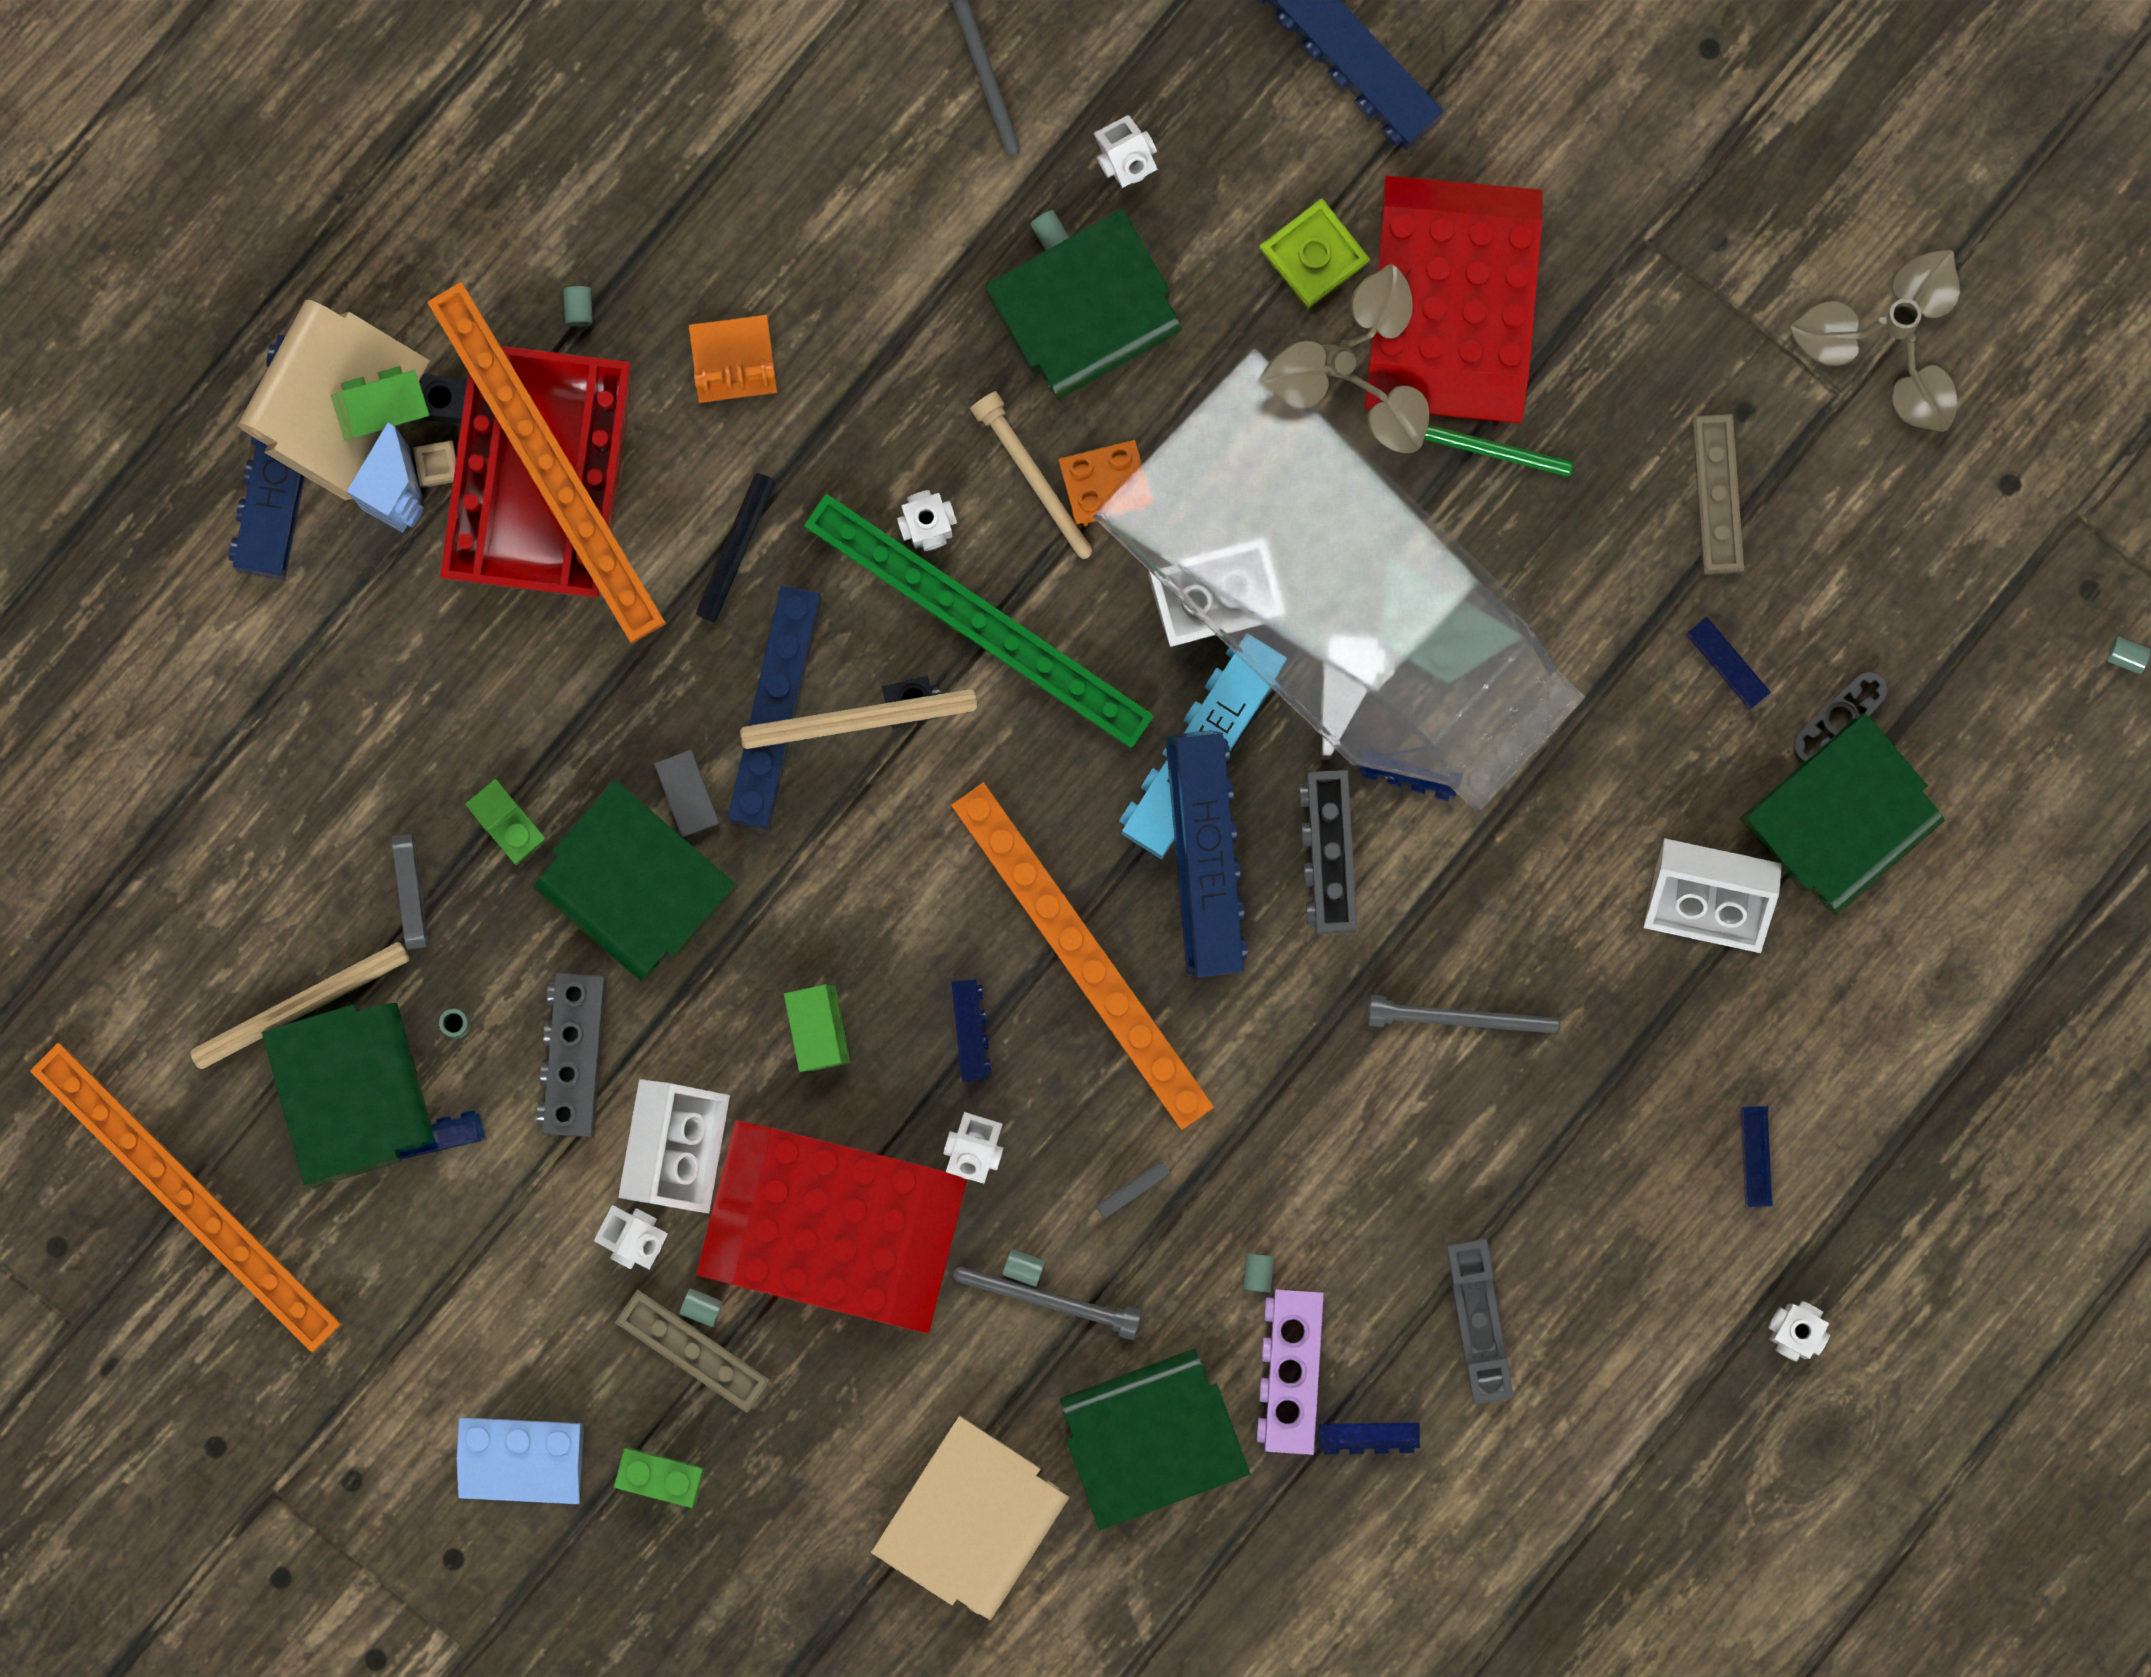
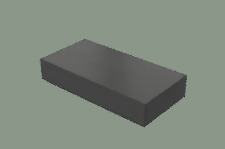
[654,750,720,839]
[1097,1162,1171,1220]

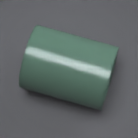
[1030,210,1070,251]
[563,286,593,327]
[2107,636,2151,675]
[439,1009,471,1039]
[1002,1249,1045,1287]
[1243,1254,1274,1293]
[679,1288,724,1327]

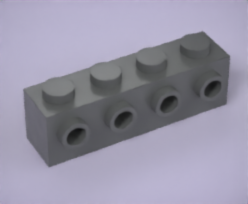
[1299,770,1357,935]
[537,973,607,1138]

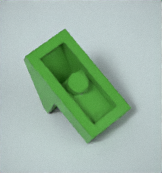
[465,779,547,865]

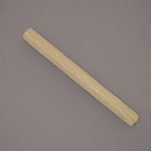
[740,689,977,749]
[190,942,409,1069]

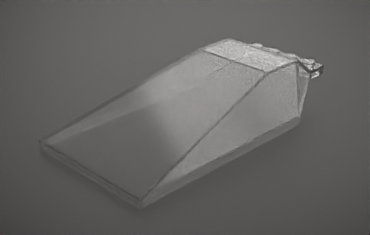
[1093,348,1585,813]

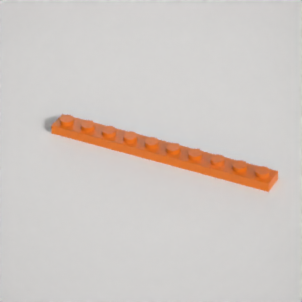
[427,282,666,644]
[951,782,1214,1131]
[30,1043,342,1353]

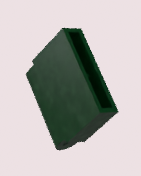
[985,208,1182,401]
[1739,713,1945,916]
[533,779,738,982]
[261,1003,436,1189]
[1059,1348,1251,1531]

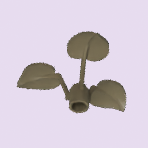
[1790,250,1960,432]
[1258,264,1429,453]

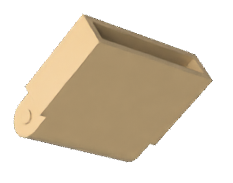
[238,300,430,500]
[871,1416,1070,1620]

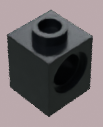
[420,374,467,424]
[882,675,940,729]

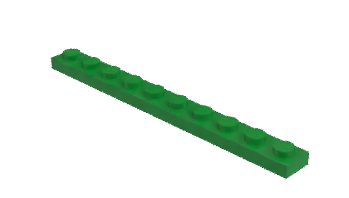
[804,493,1154,750]

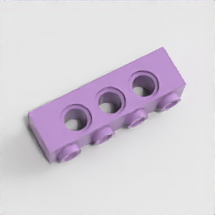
[1257,1290,1324,1455]

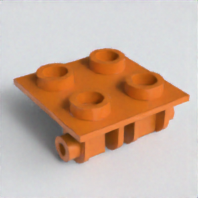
[689,315,777,403]
[1058,440,1153,527]

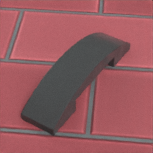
[1447,1239,1514,1405]

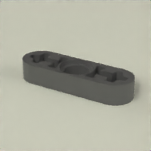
[1793,672,1887,763]
[392,833,428,950]

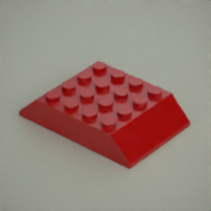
[1364,175,1542,424]
[440,346,631,598]
[696,1120,968,1334]

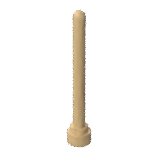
[970,391,1092,559]

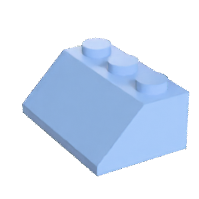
[347,423,424,533]
[457,1417,584,1504]

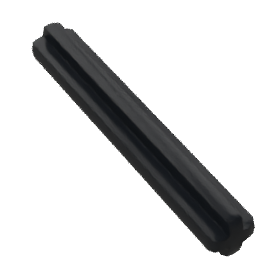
[696,473,774,622]

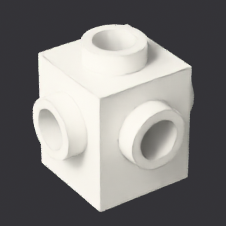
[1094,115,1157,188]
[897,490,957,551]
[943,1112,1004,1184]
[594,1205,668,1269]
[1769,1301,1830,1362]

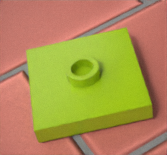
[1259,198,1370,310]

